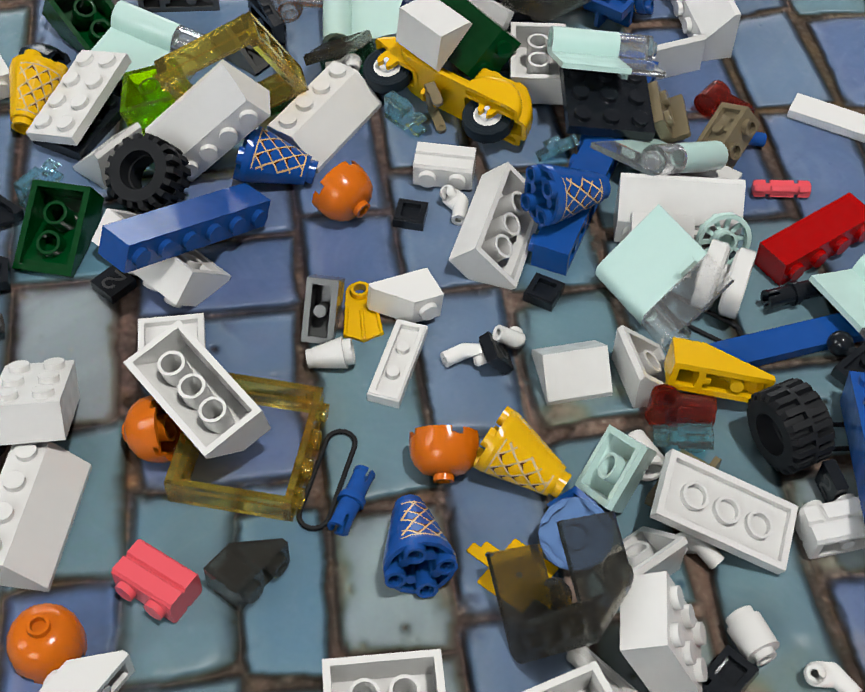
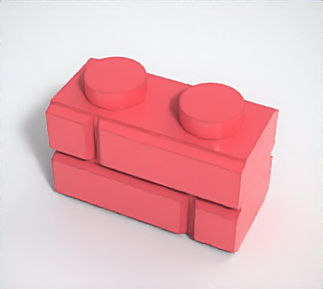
[111,539,202,623]

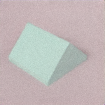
[574,424,657,513]

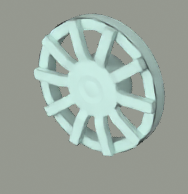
[695,212,752,265]

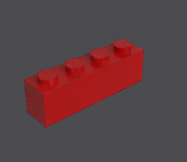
[754,192,865,287]

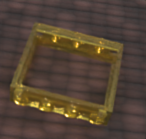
[154,11,309,109]
[164,372,330,522]

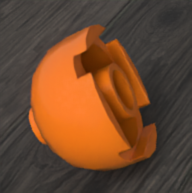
[312,160,373,222]
[122,395,186,463]
[409,425,479,484]
[6,603,87,684]

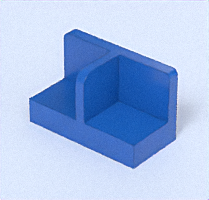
[574,0,635,28]

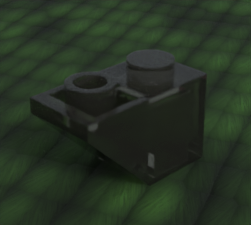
[203,538,290,612]

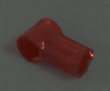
[694,80,756,116]
[644,384,717,428]

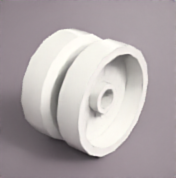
[692,239,757,319]

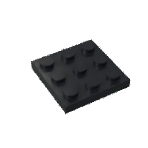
[559,67,655,141]

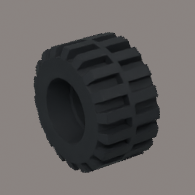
[105,133,191,213]
[747,378,836,475]

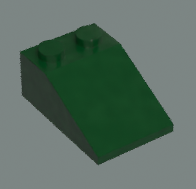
[42,0,115,52]
[440,0,521,79]
[12,179,104,278]

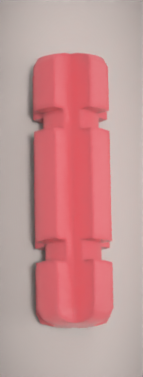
[751,179,811,198]

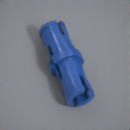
[327,465,375,536]

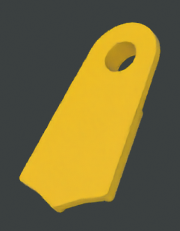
[343,281,384,343]

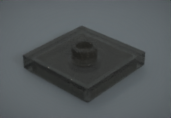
[303,30,373,66]

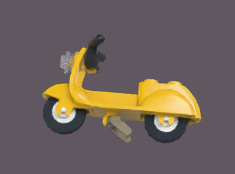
[363,37,533,146]

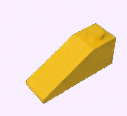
[664,337,776,403]

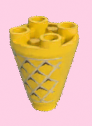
[9,49,68,135]
[473,406,572,498]

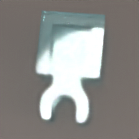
[384,90,427,137]
[535,134,580,163]
[13,158,64,208]
[653,423,714,453]

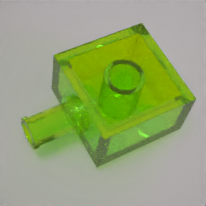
[120,59,191,135]

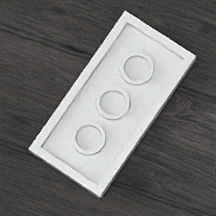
[26,50,132,146]
[649,449,799,575]

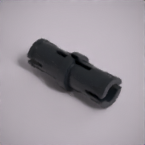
[760,280,823,310]

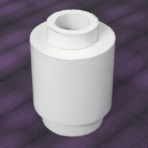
[725,605,780,666]

